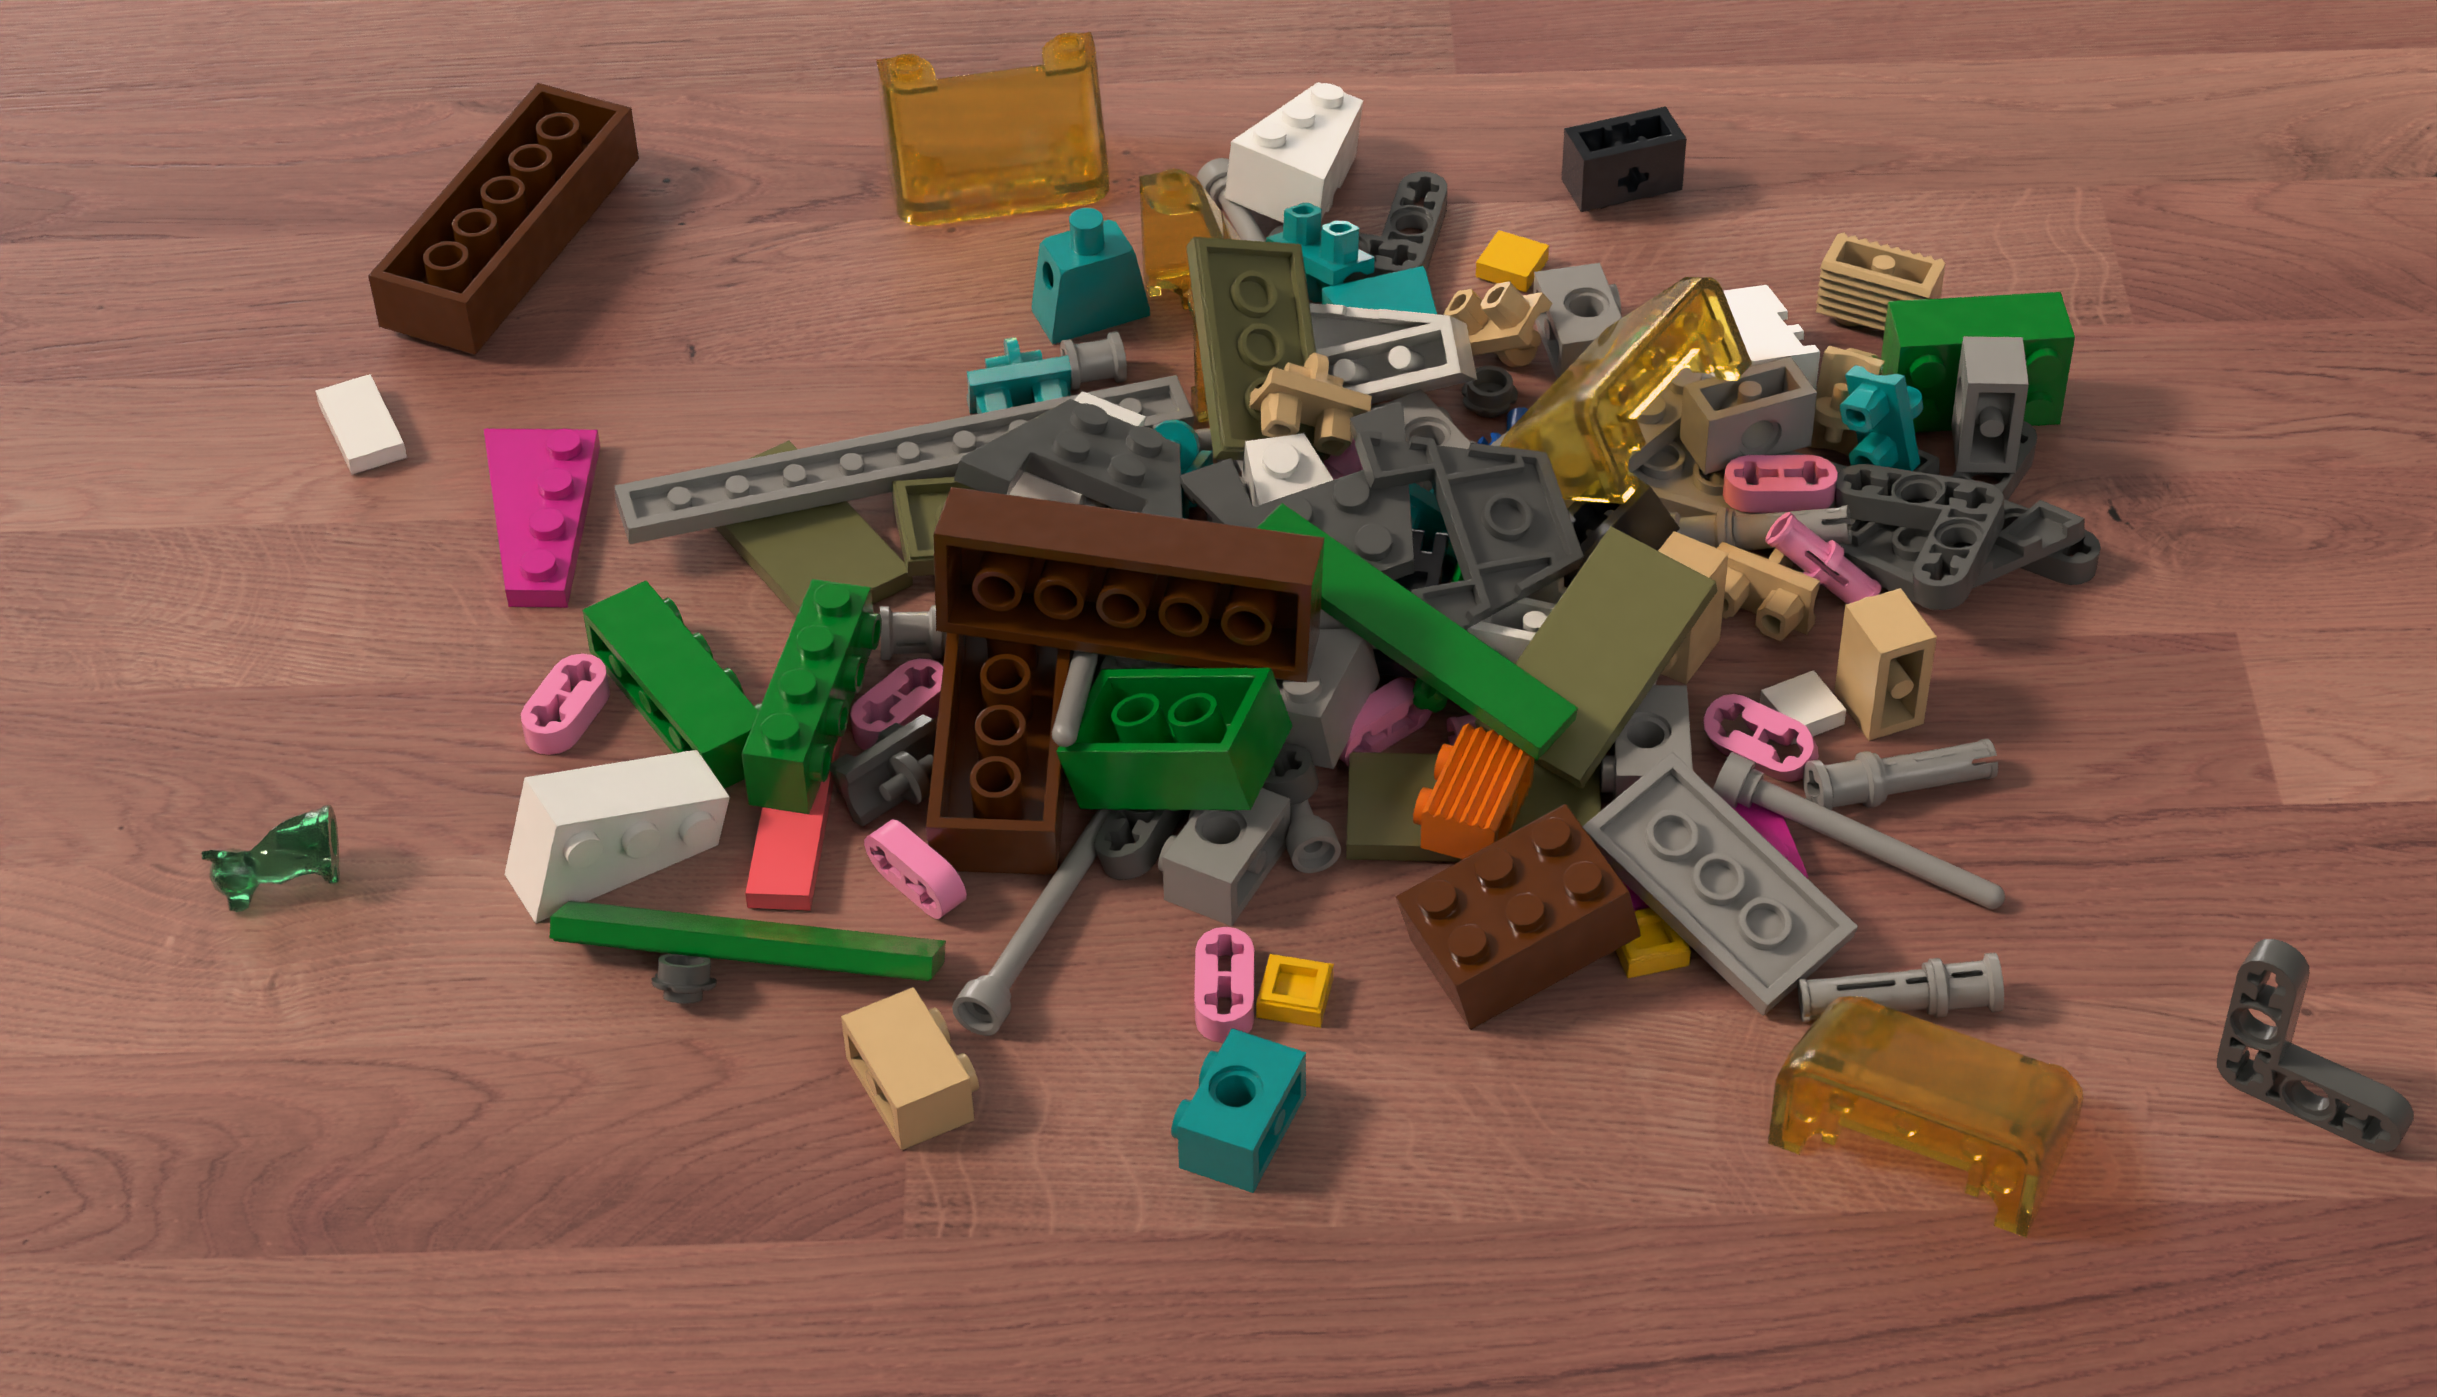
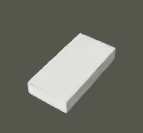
[316,374,407,475]

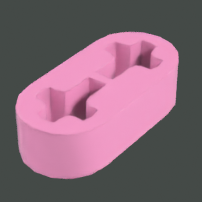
[1723,455,1838,513]
[521,654,610,755]
[850,658,943,750]
[1339,677,1432,766]
[1704,694,1819,782]
[864,819,967,919]
[1194,927,1255,1043]

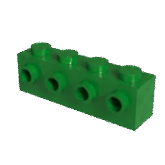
[742,579,882,814]

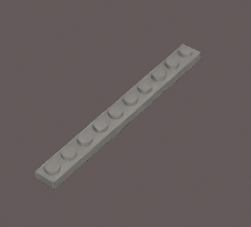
[614,375,1194,545]

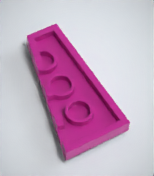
[483,428,600,608]

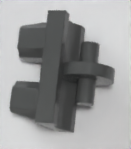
[830,714,937,827]

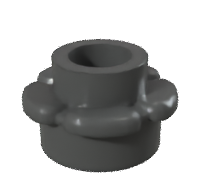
[1462,366,1518,418]
[651,954,717,1003]

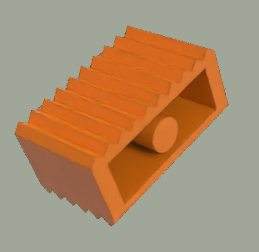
[1413,723,1534,859]

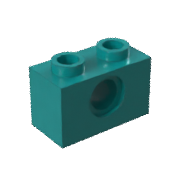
[1171,1028,1306,1193]

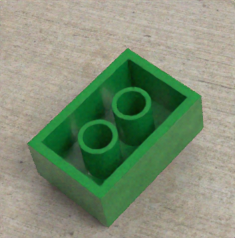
[1881,292,2075,433]
[1056,668,1293,811]

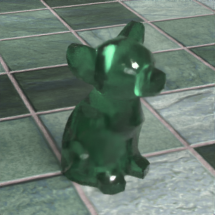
[201,805,340,912]

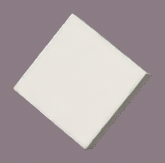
[1760,670,1847,745]

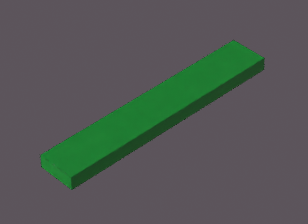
[1257,503,1578,761]
[549,901,946,981]

